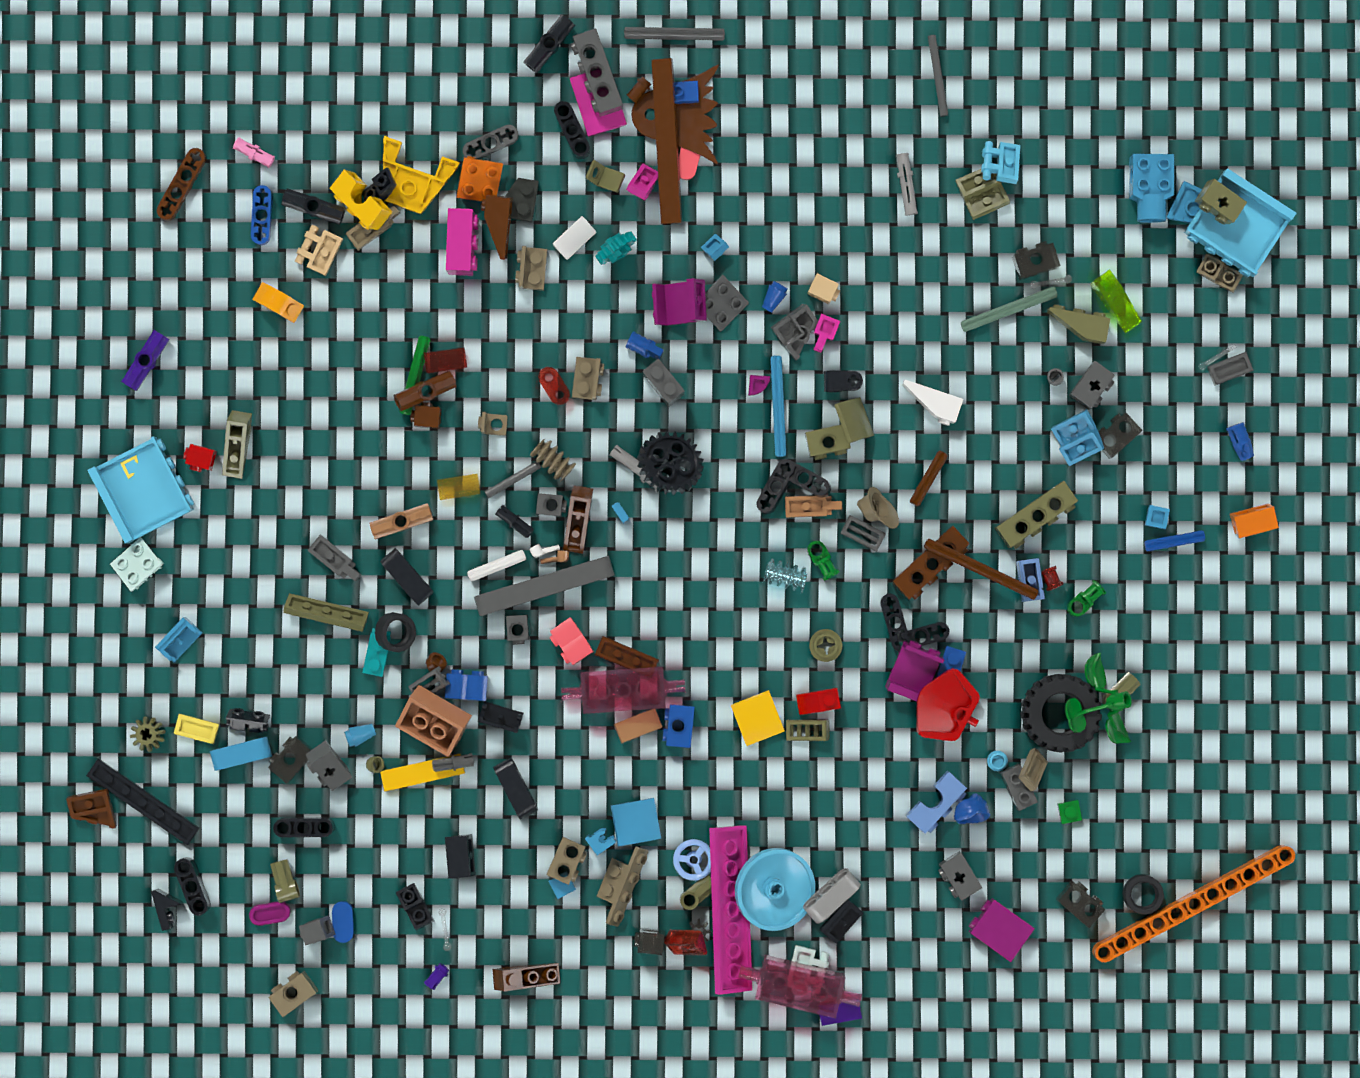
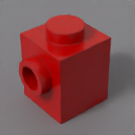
[183,444,217,472]

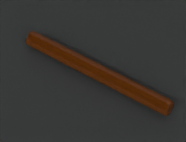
[924,539,1039,600]

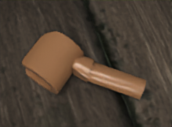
[540,550,569,564]

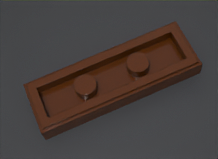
[595,636,659,678]

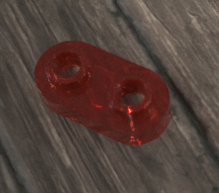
[538,367,570,405]

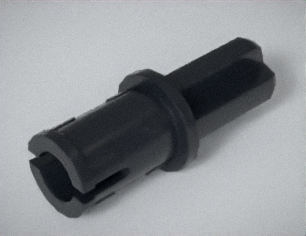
[495,505,534,538]

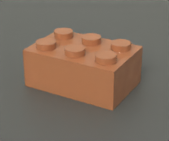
[395,685,472,757]

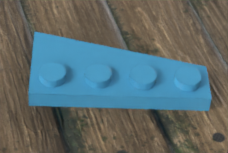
[1166,181,1202,224]

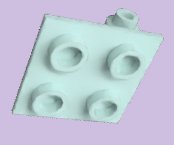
[110,537,164,592]

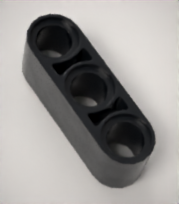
[554,101,590,159]
[380,548,434,606]
[493,757,538,820]
[273,817,335,837]
[174,857,211,916]

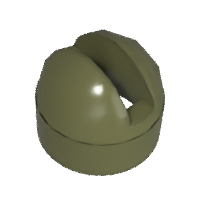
[366,756,384,773]

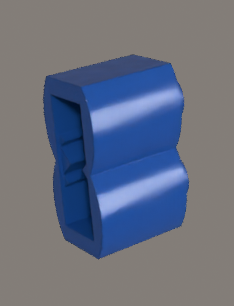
[445,669,488,701]

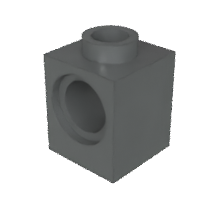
[536,493,567,517]
[506,615,529,645]
[299,915,336,946]

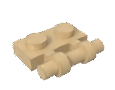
[295,225,343,276]

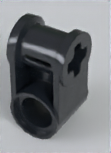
[824,370,863,392]

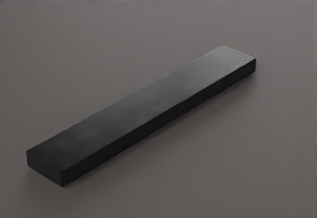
[86,758,200,845]

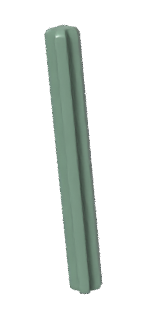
[961,287,1058,332]

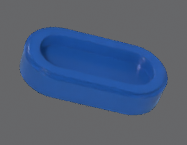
[332,901,354,943]

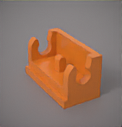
[1229,503,1279,539]

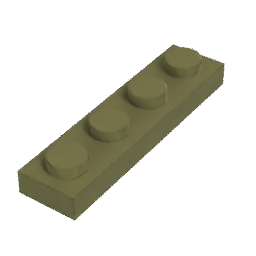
[283,593,369,632]

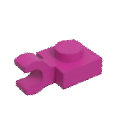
[813,314,840,353]

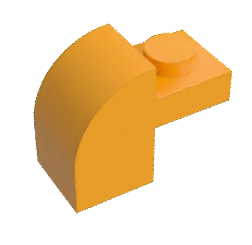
[252,282,304,323]

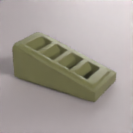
[786,719,830,741]

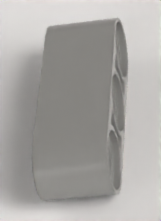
[803,868,861,924]

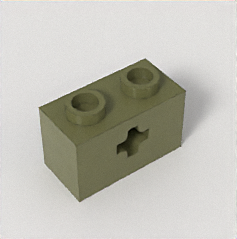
[1195,179,1247,225]

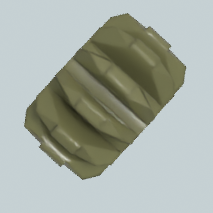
[130,717,166,752]

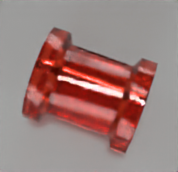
[1041,565,1064,591]

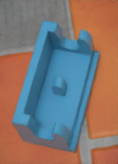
[155,617,203,663]
[585,828,616,855]

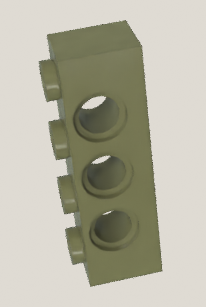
[995,481,1078,549]

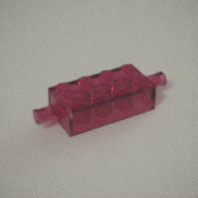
[561,667,685,714]
[738,955,862,1018]

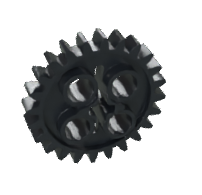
[637,431,704,495]

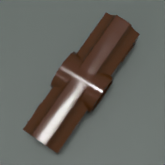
[394,371,456,411]

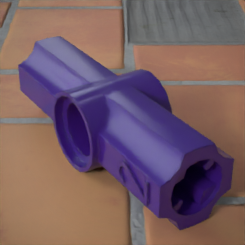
[121,330,170,391]

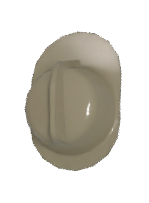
[857,487,899,529]

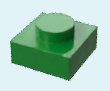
[1057,800,1082,824]

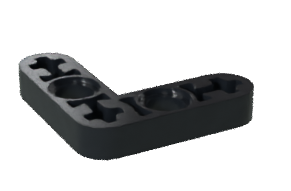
[756,459,831,514]
[880,594,950,651]

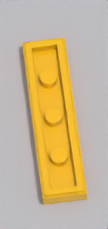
[380,753,465,792]

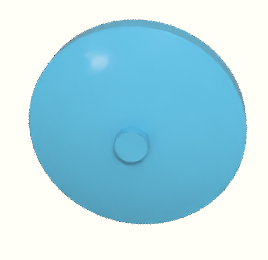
[735,848,815,931]

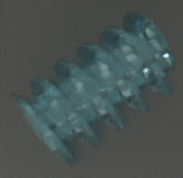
[763,558,807,593]

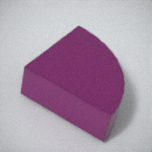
[748,375,770,396]

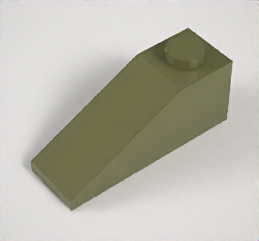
[222,410,252,479]

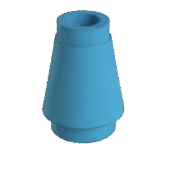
[344,724,376,747]

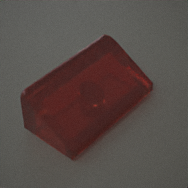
[664,930,707,955]

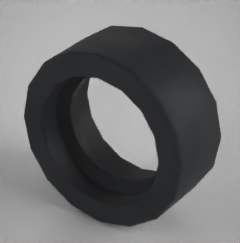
[375,612,416,652]
[1123,874,1164,914]

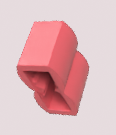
[549,617,594,665]

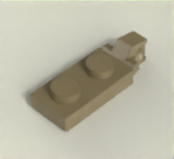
[346,205,400,251]

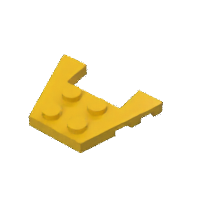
[383,136,460,214]

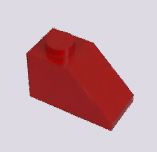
[796,688,841,715]

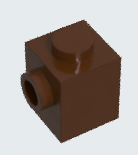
[411,402,442,429]

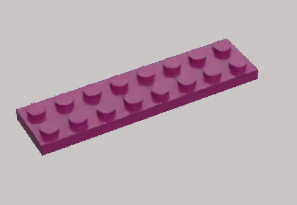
[709,825,752,995]

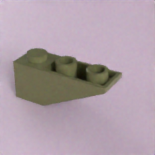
[1047,305,1110,344]

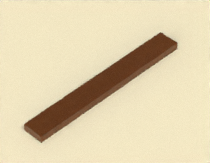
[651,58,682,224]

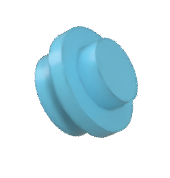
[987,751,1008,771]

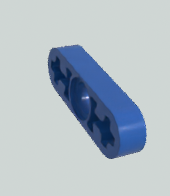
[251,185,273,245]

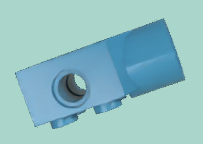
[1129,154,1174,223]

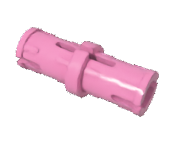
[233,137,275,168]

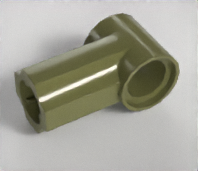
[1102,672,1141,709]
[270,859,300,903]
[680,875,712,910]

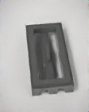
[840,515,886,552]
[408,666,450,694]

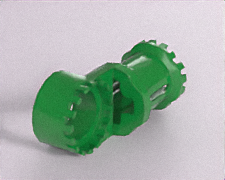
[807,541,840,581]
[1067,580,1106,617]

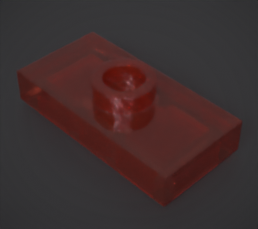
[423,347,467,373]

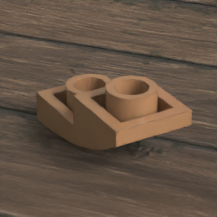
[614,708,662,744]

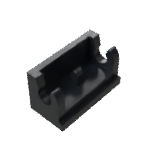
[477,701,524,733]
[445,834,476,879]
[820,899,864,944]

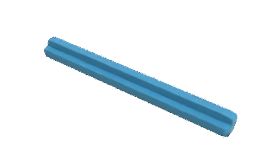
[771,356,786,457]

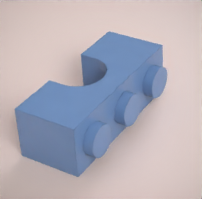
[906,771,967,834]

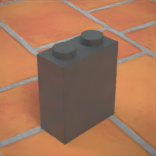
[642,358,685,407]

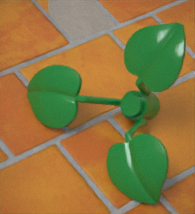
[1065,653,1132,744]

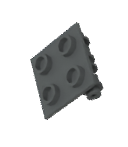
[705,275,749,332]

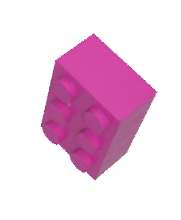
[446,208,479,276]

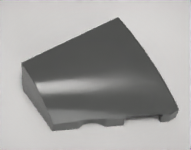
[770,304,818,360]

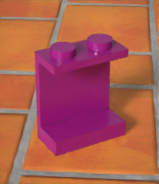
[652,278,707,326]
[885,641,944,702]
[968,898,1035,962]

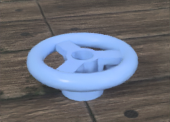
[673,839,711,881]

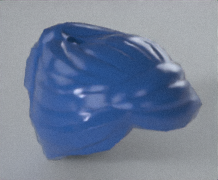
[954,793,990,824]

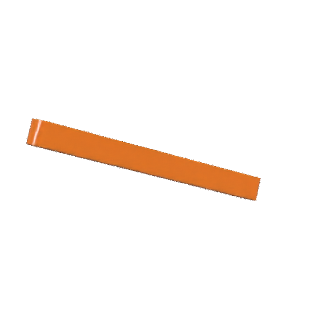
[1092,845,1295,962]

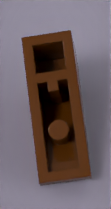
[481,195,513,260]
[563,485,594,554]

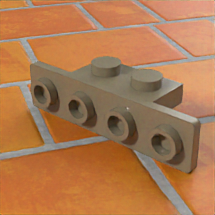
[597,846,648,927]

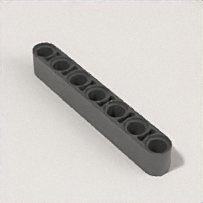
[474,556,615,616]

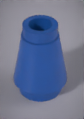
[762,281,788,312]

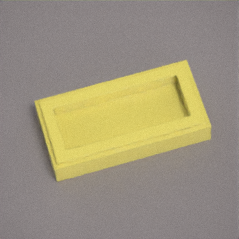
[174,714,220,744]

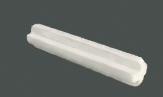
[467,550,526,581]

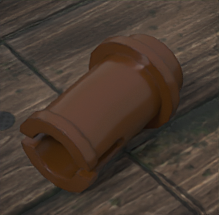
[626,76,652,103]

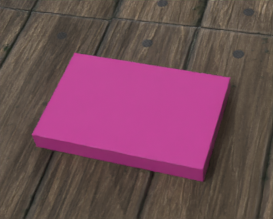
[570,69,627,137]

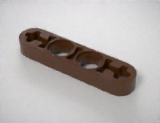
[157,148,206,221]

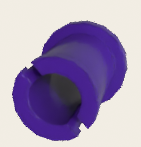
[424,963,449,990]

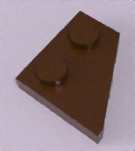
[66,789,117,829]

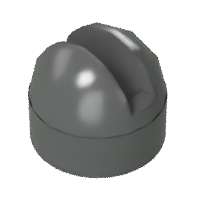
[1047,368,1064,386]

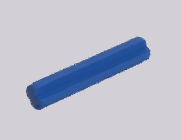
[1144,530,1205,551]

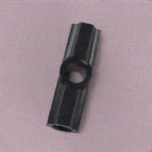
[523,14,575,74]
[281,188,346,225]

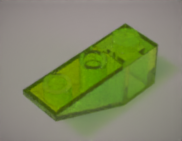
[1090,269,1142,334]

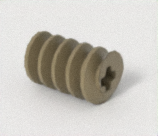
[530,439,576,482]

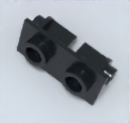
[226,708,270,734]

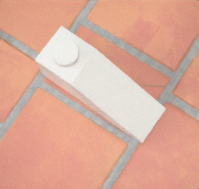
[902,380,963,426]

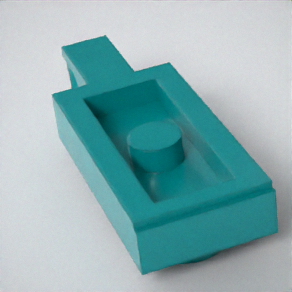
[362,628,391,677]

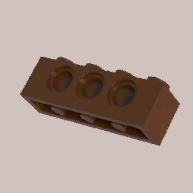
[892,526,970,600]

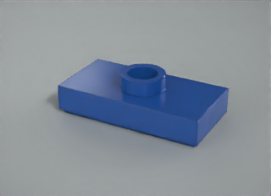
[674,81,699,104]

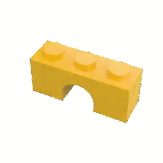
[330,170,393,230]

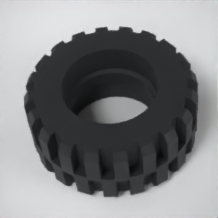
[1020,674,1102,753]

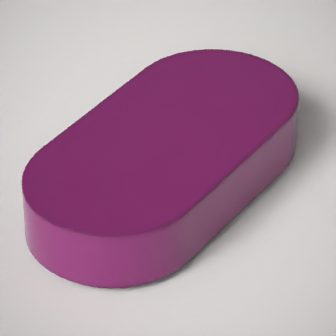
[249,901,291,926]

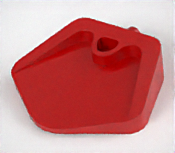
[916,668,980,741]

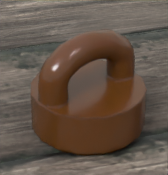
[426,652,447,676]

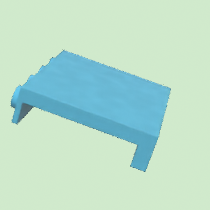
[1184,168,1296,277]
[87,436,194,543]

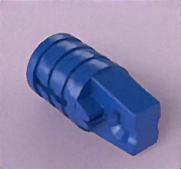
[625,331,664,360]
[1226,422,1254,461]

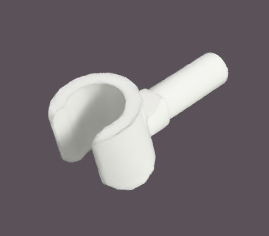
[530,544,560,558]

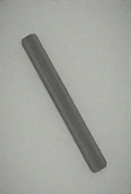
[624,27,725,41]

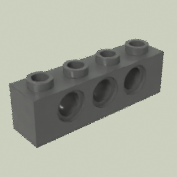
[571,28,623,117]

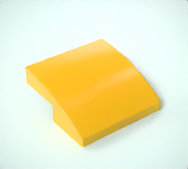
[731,690,784,746]

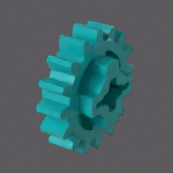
[595,231,637,265]

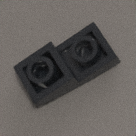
[362,167,397,202]
[396,883,435,931]

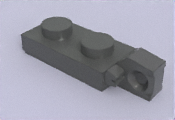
[308,534,361,581]

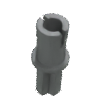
[432,753,474,772]

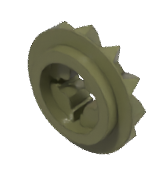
[809,629,842,662]

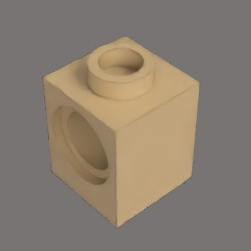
[807,273,840,304]

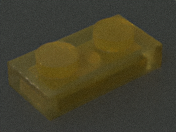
[437,474,481,500]

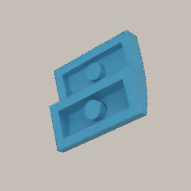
[1051,409,1104,466]
[611,798,661,846]

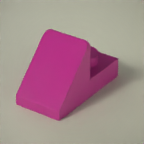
[626,164,658,200]

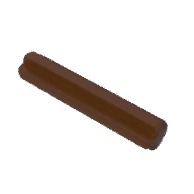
[910,451,948,506]

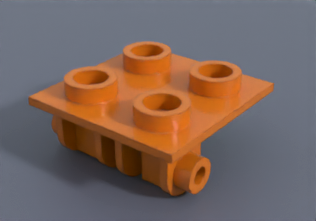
[456,156,503,201]

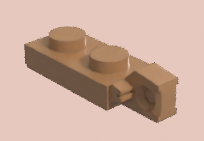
[785,496,842,518]

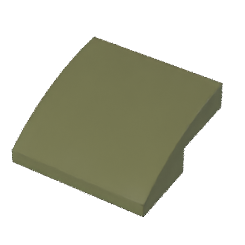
[955,169,1010,220]
[834,397,874,443]

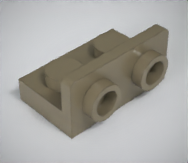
[515,246,547,291]
[572,357,604,401]

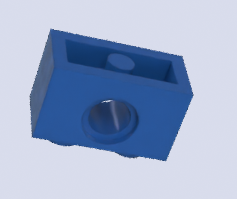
[662,704,695,748]

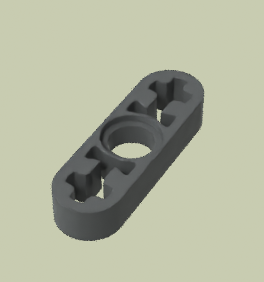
[463,125,519,159]

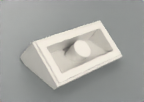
[553,216,597,260]

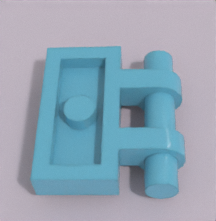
[981,141,1020,184]

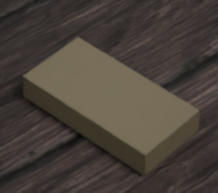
[1018,748,1048,792]

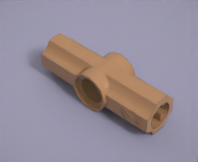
[369,503,433,540]

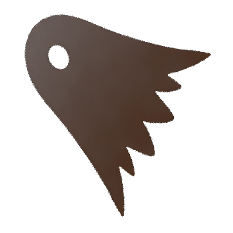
[631,64,719,164]

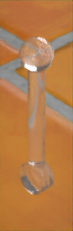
[1030,275,1072,289]
[1198,344,1237,370]
[438,908,452,951]

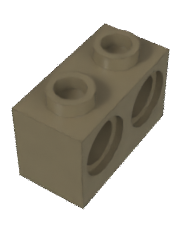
[546,837,588,885]

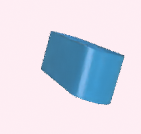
[210,737,272,771]

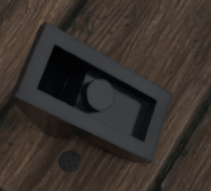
[151,888,183,931]

